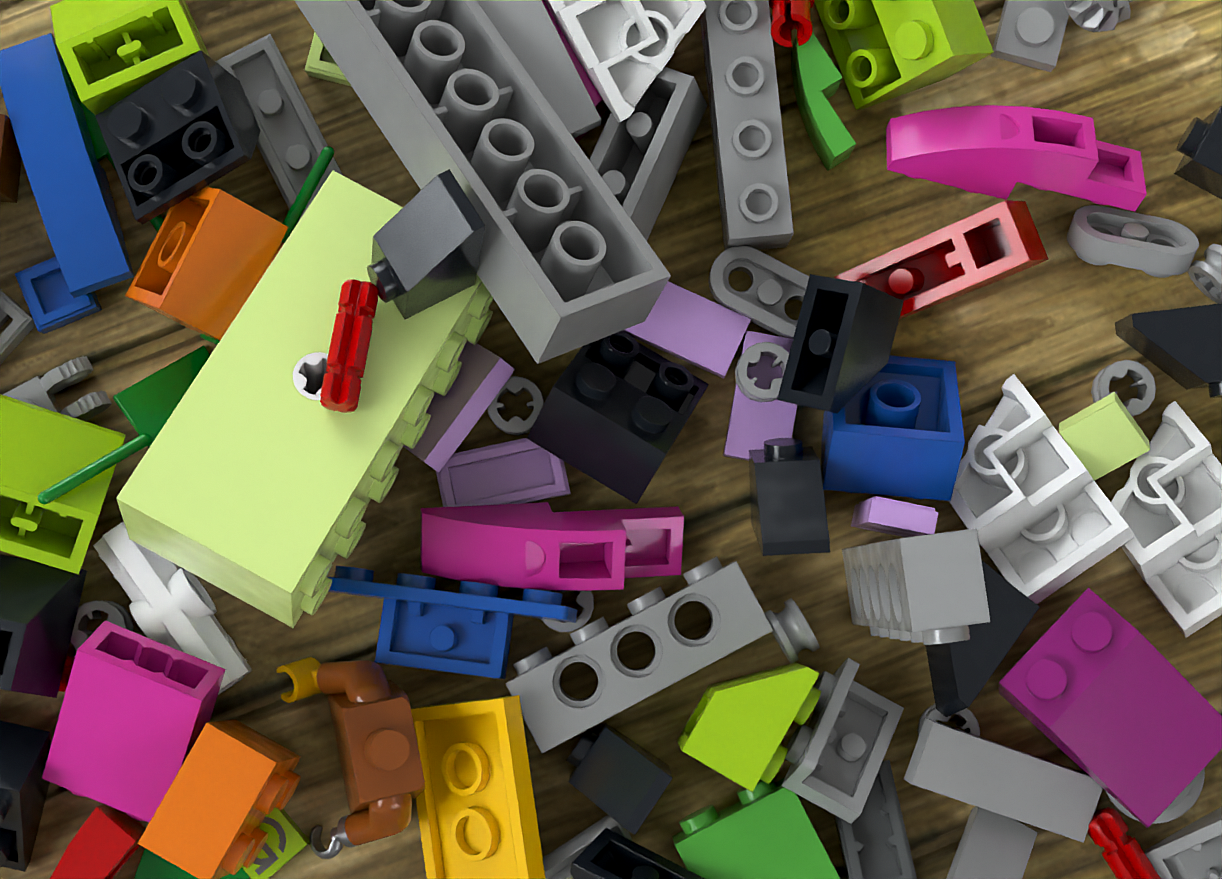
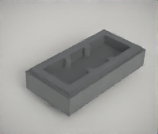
[833,760,917,879]

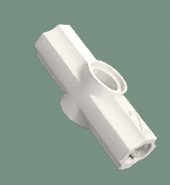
[93,522,252,695]

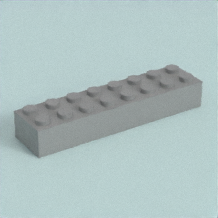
[294,0,671,364]

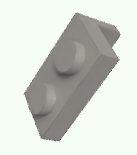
[782,658,904,824]

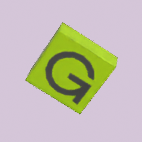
[242,808,310,879]

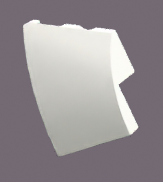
[544,0,706,122]
[949,374,1135,604]
[1111,401,1222,638]

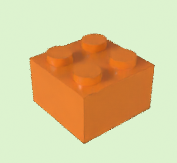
[125,187,289,341]
[137,719,301,879]

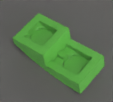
[791,32,856,171]

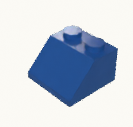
[821,356,965,501]

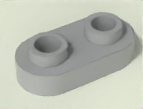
[1067,205,1199,278]
[709,246,809,339]

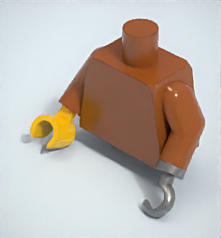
[276,657,425,859]

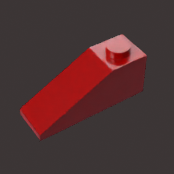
[834,200,1049,319]

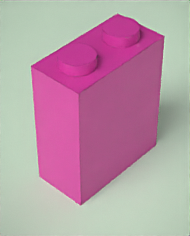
[42,621,226,822]

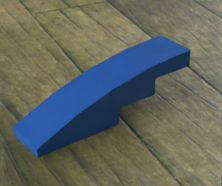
[0,33,134,298]

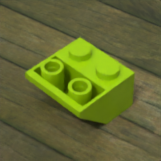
[50,0,210,115]
[814,0,994,110]
[0,394,126,574]
[677,662,821,792]

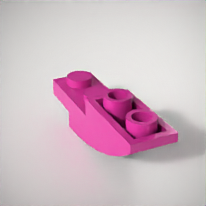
[886,105,1147,212]
[421,502,684,591]

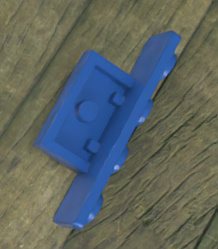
[328,566,577,679]

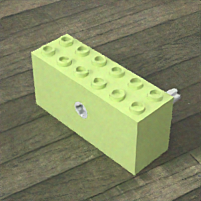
[116,170,493,628]

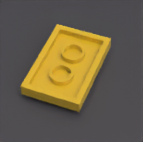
[411,695,546,879]

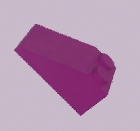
[999,587,1222,828]

